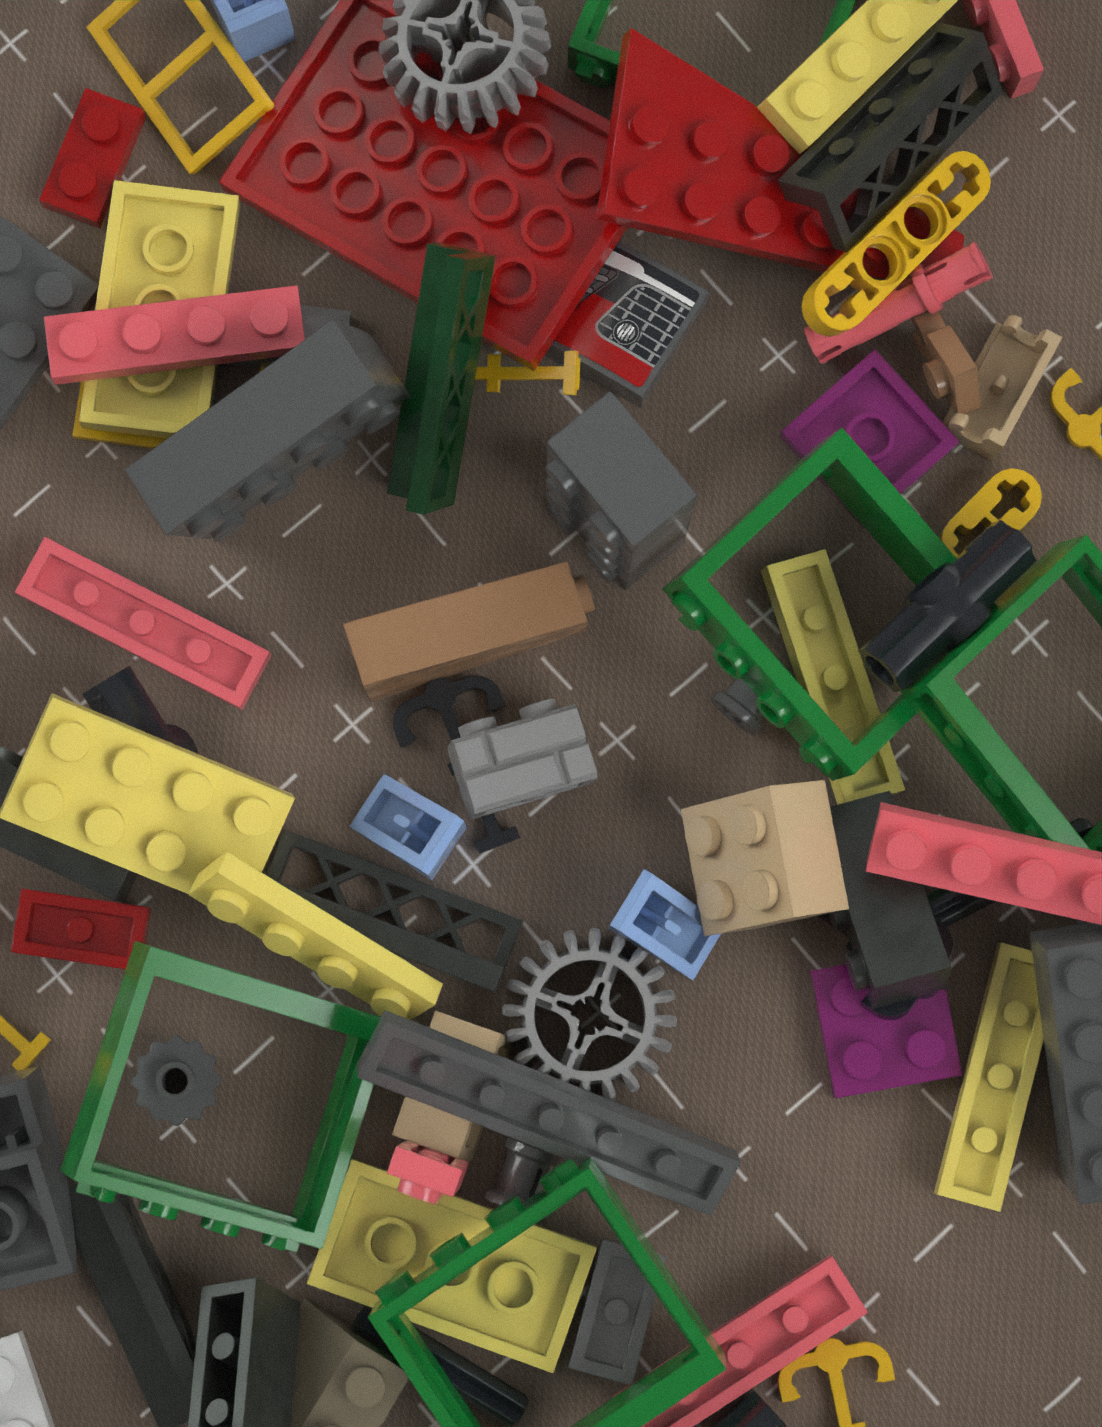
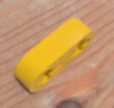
[939,468,1042,557]

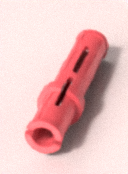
[804,241,993,364]

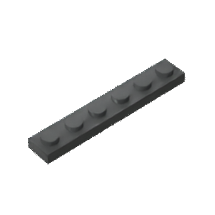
[357,1010,741,1216]

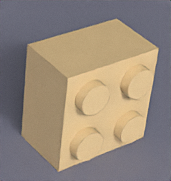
[681,780,849,936]

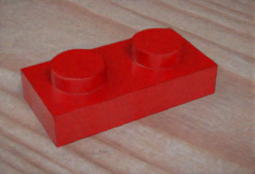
[39,88,146,229]
[10,888,152,970]

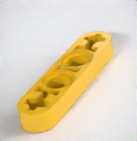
[801,151,991,337]

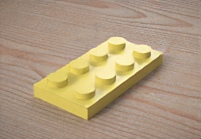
[79,180,240,438]
[0,693,295,894]
[307,1158,597,1373]

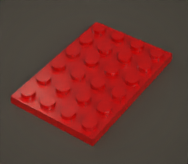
[219,0,628,371]

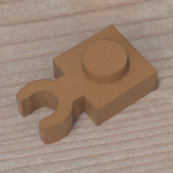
[910,311,982,415]

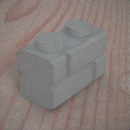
[447,699,598,820]

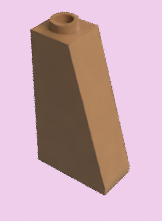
[343,561,595,702]

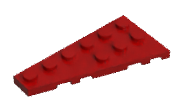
[596,28,965,296]

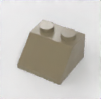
[291,1297,409,1427]

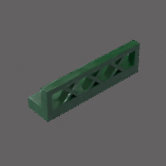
[387,242,496,515]

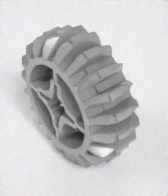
[379,0,551,134]
[502,928,677,1101]

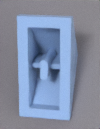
[211,0,296,62]
[349,774,467,881]
[608,869,721,980]

